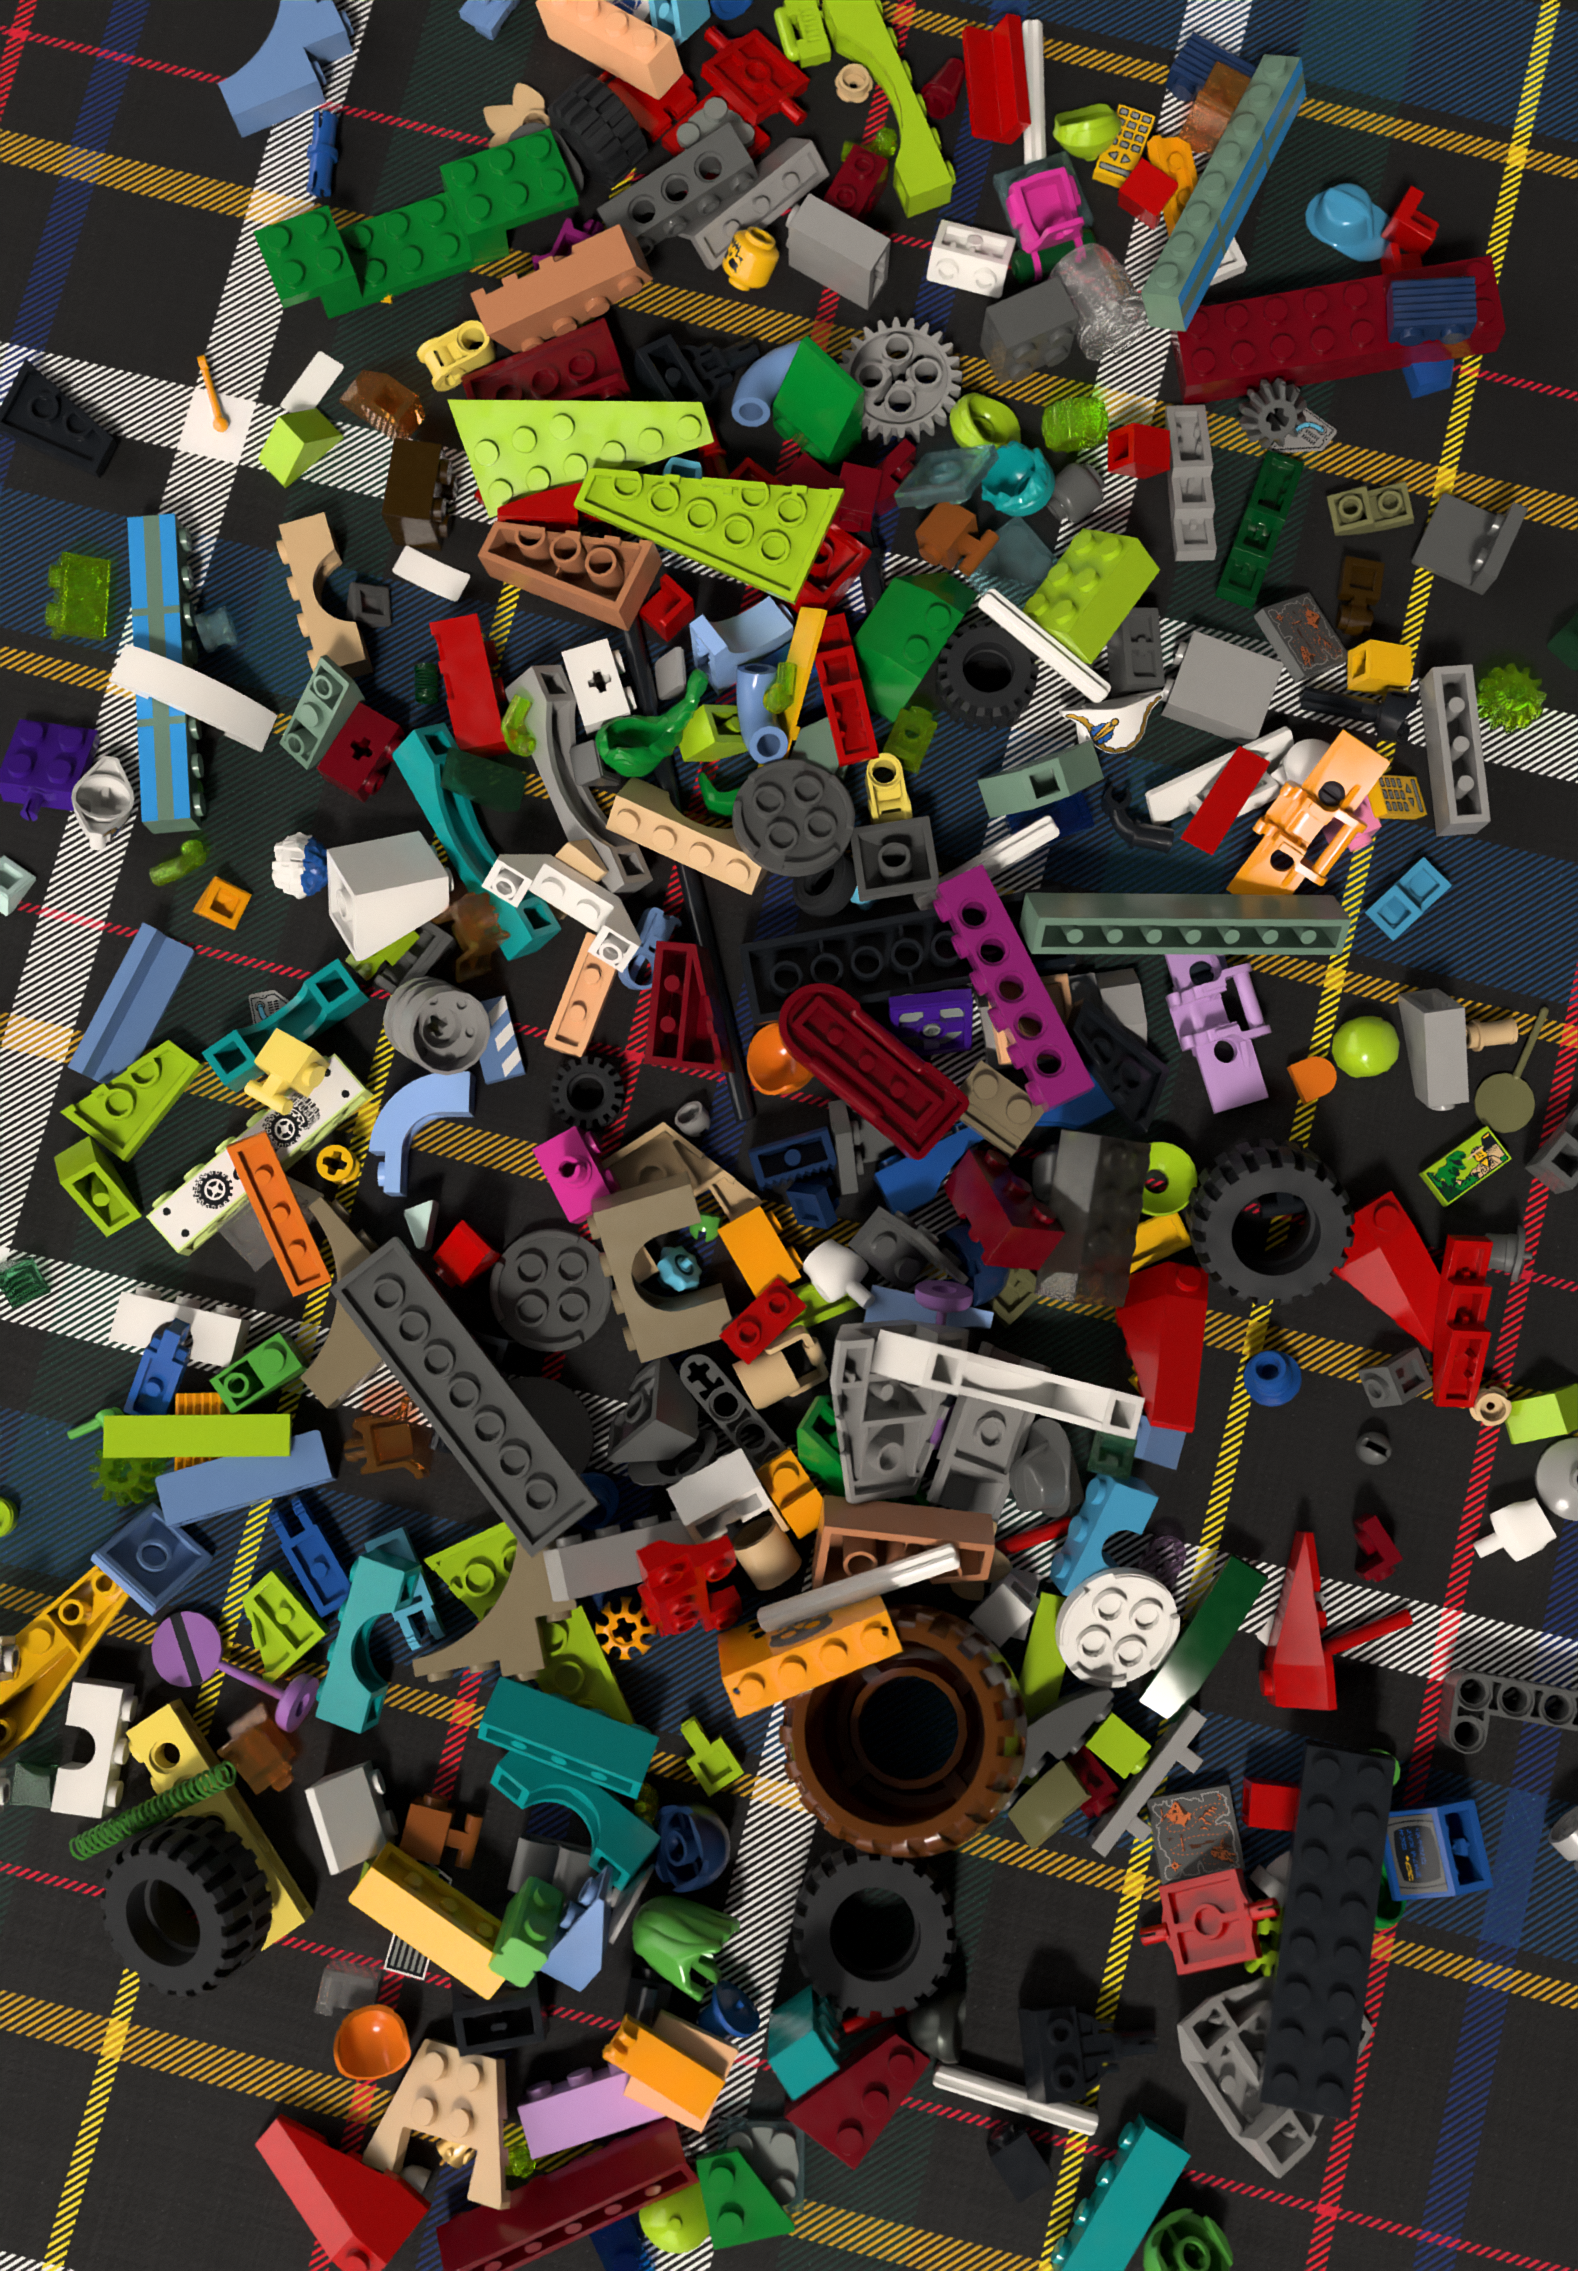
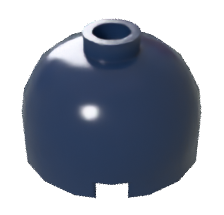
[937,1224,1010,1307]
[651,1802,730,1893]

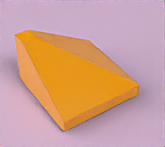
[192,876,252,930]

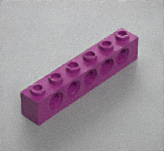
[933,864,1095,1113]

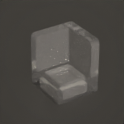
[315,1959,382,2016]

